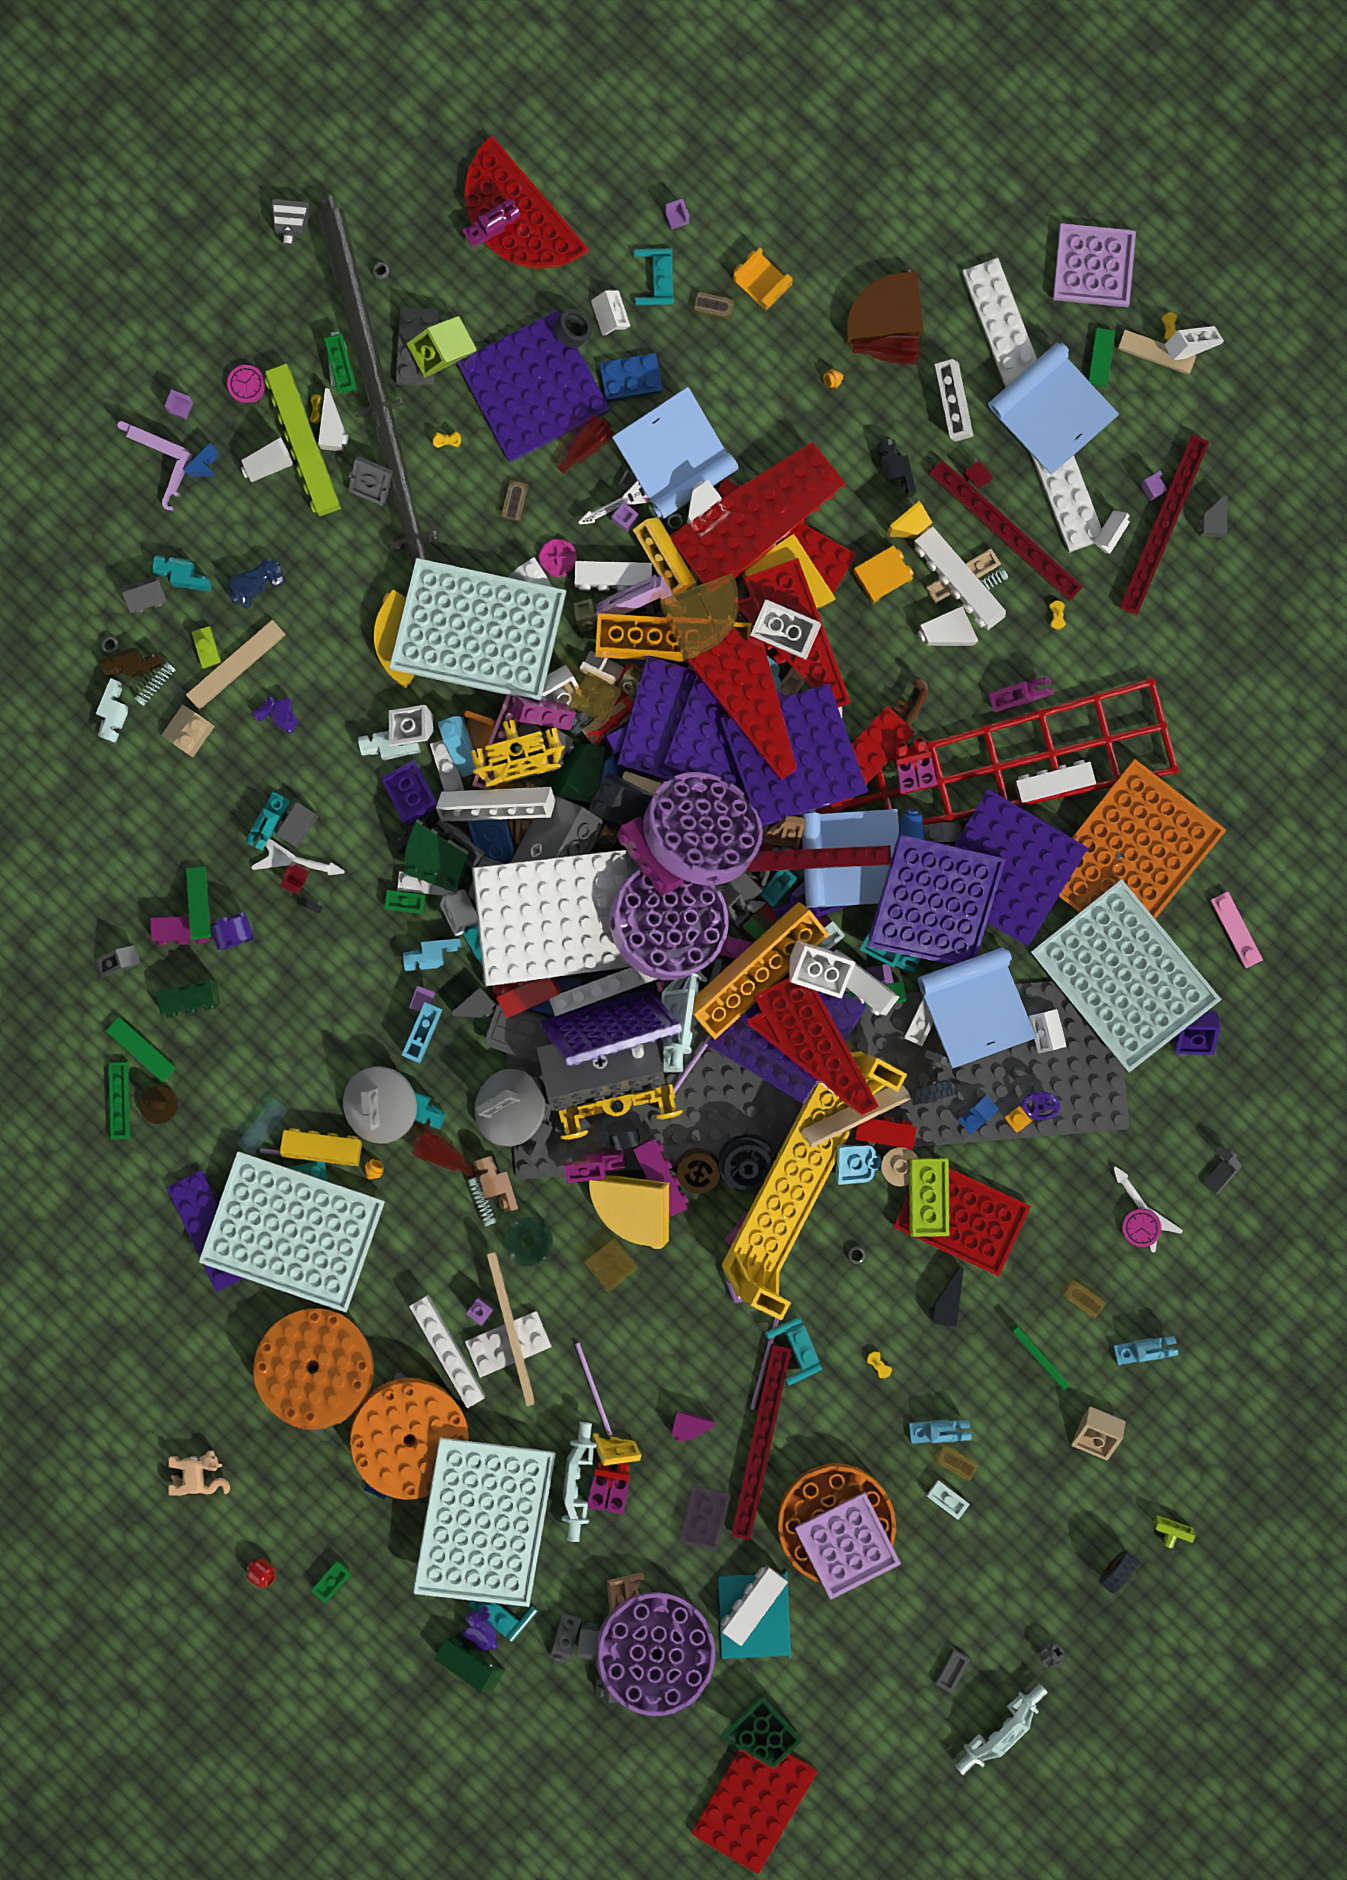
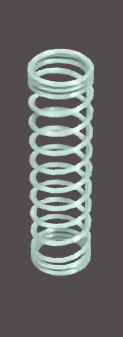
[980,568,1008,590]
[134,662,176,706]
[468,1177,496,1226]

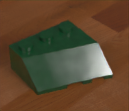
[545,743,606,805]
[403,819,469,893]
[719,1692,802,1768]

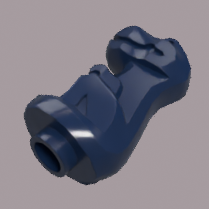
[226,558,284,609]

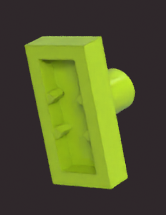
[192,626,222,669]
[1154,1515,1195,1548]

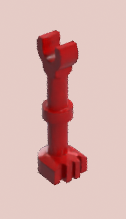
[587,697,633,745]

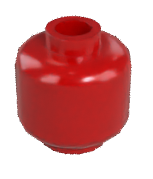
[246,1558,276,1588]

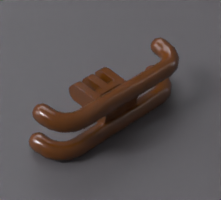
[892,677,929,727]

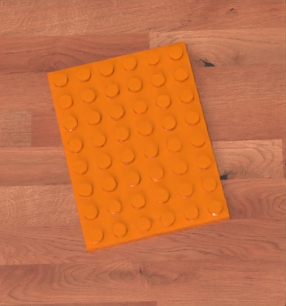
[1059,759,1226,919]

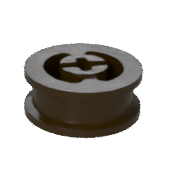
[594,820,622,852]
[677,1148,720,1194]

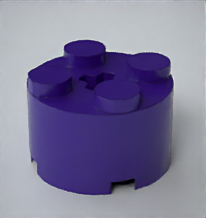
[210,912,254,950]

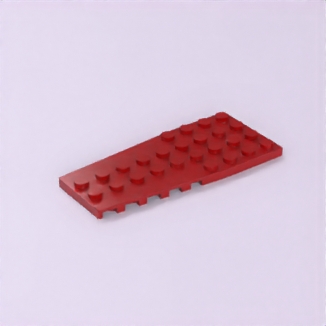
[669,442,846,595]

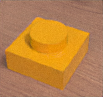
[1004,1106,1032,1133]

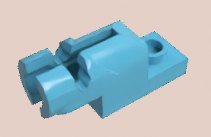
[403,939,462,971]
[1113,1336,1178,1365]
[909,1420,971,1444]

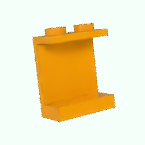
[733,248,793,311]
[853,545,914,605]

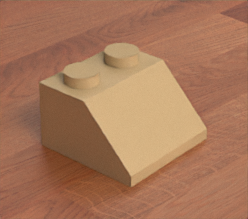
[161,705,215,757]
[1072,1407,1126,1461]

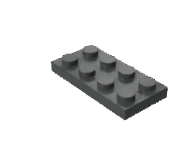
[396,308,439,386]

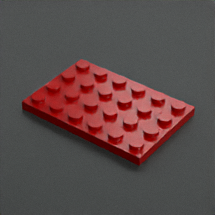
[893,1157,1031,1277]
[691,1749,818,1875]

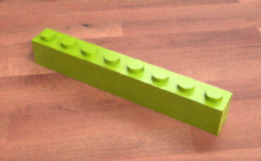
[264,364,341,517]

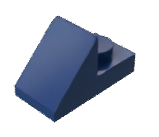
[183,443,219,477]
[957,1095,999,1135]

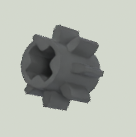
[1039,1643,1065,1669]

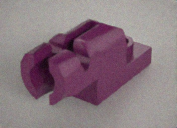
[462,198,521,248]
[989,676,1054,712]
[564,1149,625,1183]

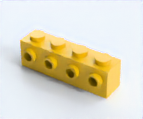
[633,517,696,595]
[280,1128,362,1167]

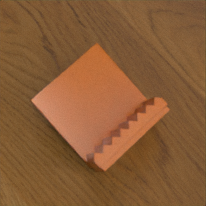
[465,711,497,752]

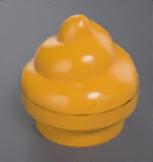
[823,369,843,389]
[365,1159,384,1179]

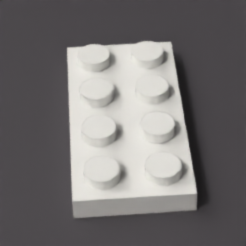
[465,1311,552,1377]

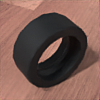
[554,309,592,348]

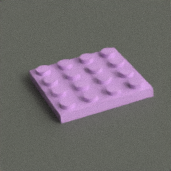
[1053,224,1136,307]
[795,1492,901,1600]

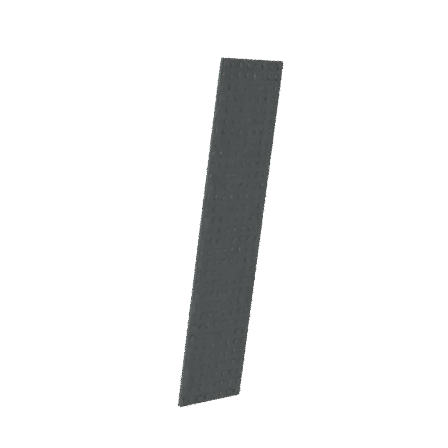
[506,981,1129,1180]

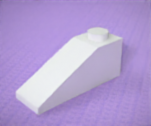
[1165,326,1224,360]
[318,388,348,452]

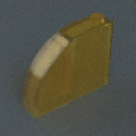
[660,574,739,659]

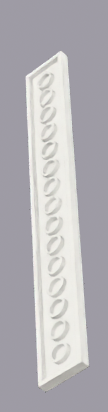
[962,258,1102,553]

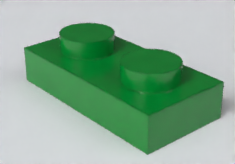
[385,890,426,914]
[311,1560,352,1604]

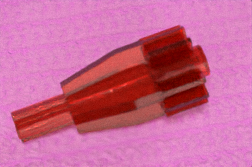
[852,335,922,365]
[557,414,615,474]
[412,1129,478,1178]

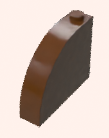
[846,270,924,344]

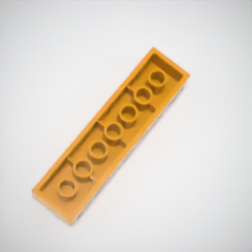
[595,613,752,663]
[692,902,829,1039]

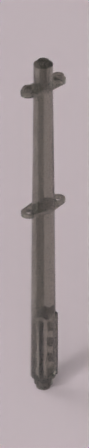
[318,195,439,567]

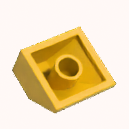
[887,501,932,539]

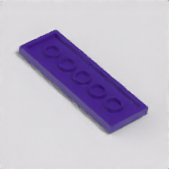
[166,1170,244,1292]

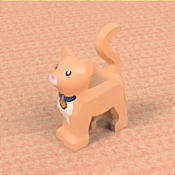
[169,1450,230,1495]

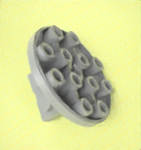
[343,1066,417,1143]
[475,1069,545,1146]

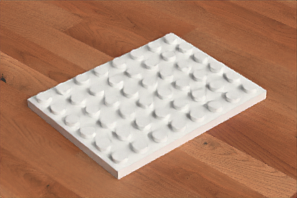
[472,850,632,986]

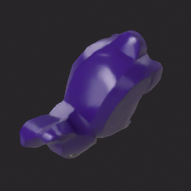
[253,696,299,734]
[462,1606,498,1652]

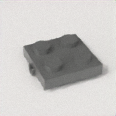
[348,456,393,506]

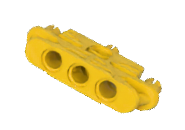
[470,720,565,787]

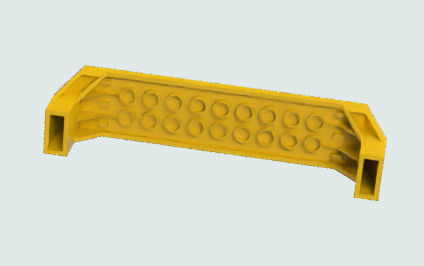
[721,1051,907,1320]

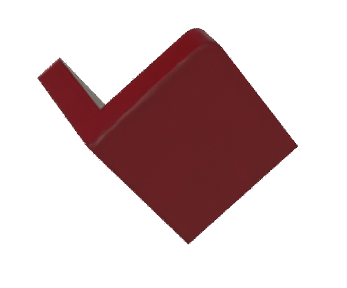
[963,460,994,489]
[280,862,310,894]

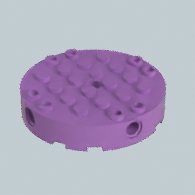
[643,772,762,885]
[610,869,728,980]
[596,1592,715,1716]

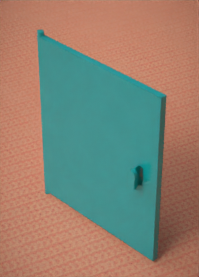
[718,1571,791,1659]

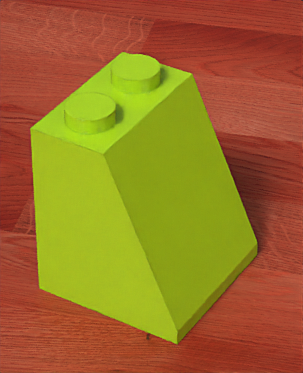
[406,316,477,378]

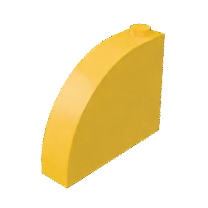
[742,534,836,609]
[374,589,415,689]
[589,1175,669,1249]

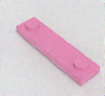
[1210,892,1263,969]

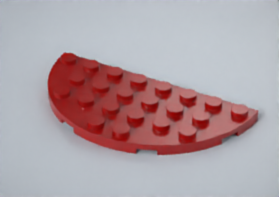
[465,136,589,269]

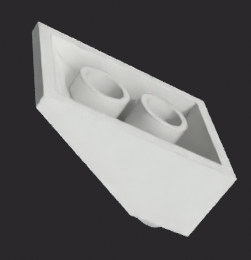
[751,600,821,660]

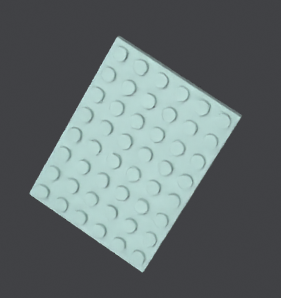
[390,558,566,702]
[1031,880,1222,1072]
[199,1151,385,1312]
[413,1437,555,1607]

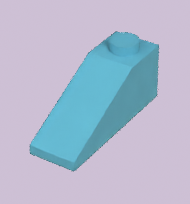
[438,716,475,777]
[402,1002,443,1063]

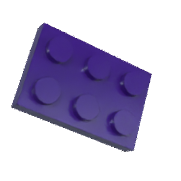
[381,760,437,825]

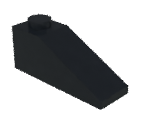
[929,1267,964,1327]

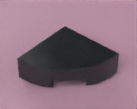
[296,896,323,913]

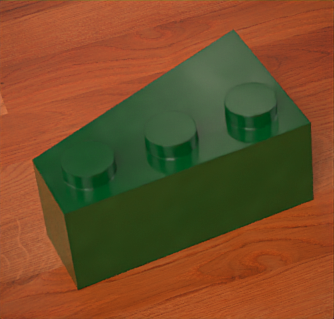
[157,980,221,1018]
[434,1637,506,1693]

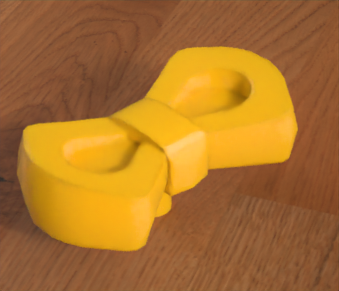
[1161,313,1177,341]
[310,394,323,423]
[432,432,461,448]
[1049,601,1066,630]
[867,1351,892,1378]

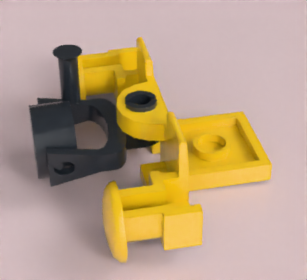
[559,1084,683,1151]

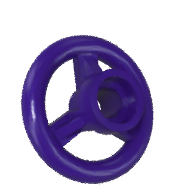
[1022,1091,1060,1120]

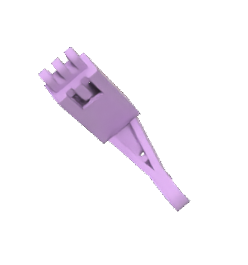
[118,421,193,511]
[595,575,688,619]

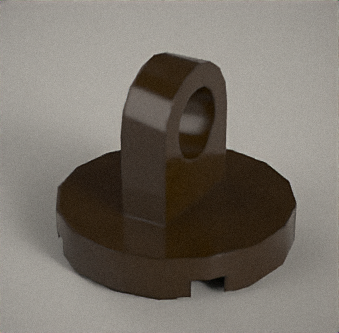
[139,1086,178,1124]

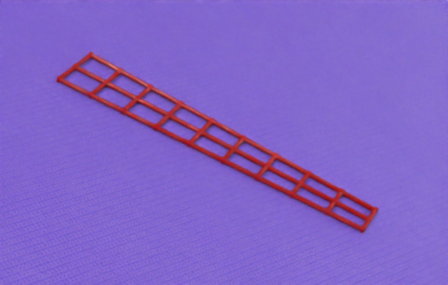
[768,678,1179,828]

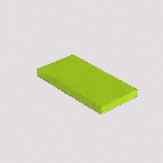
[909,1158,949,1237]

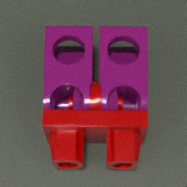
[893,737,937,793]
[587,1459,630,1515]

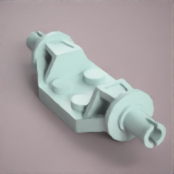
[661,973,701,1071]
[562,1422,597,1542]
[955,1683,1048,1775]

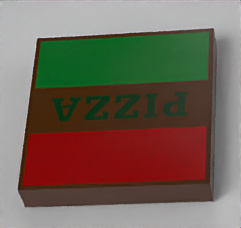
[741,902,783,941]

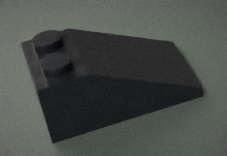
[588,771,654,825]

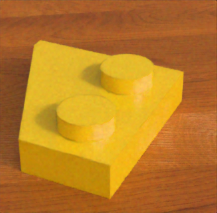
[592,1433,641,1465]

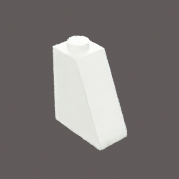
[241,438,294,482]
[918,606,978,646]

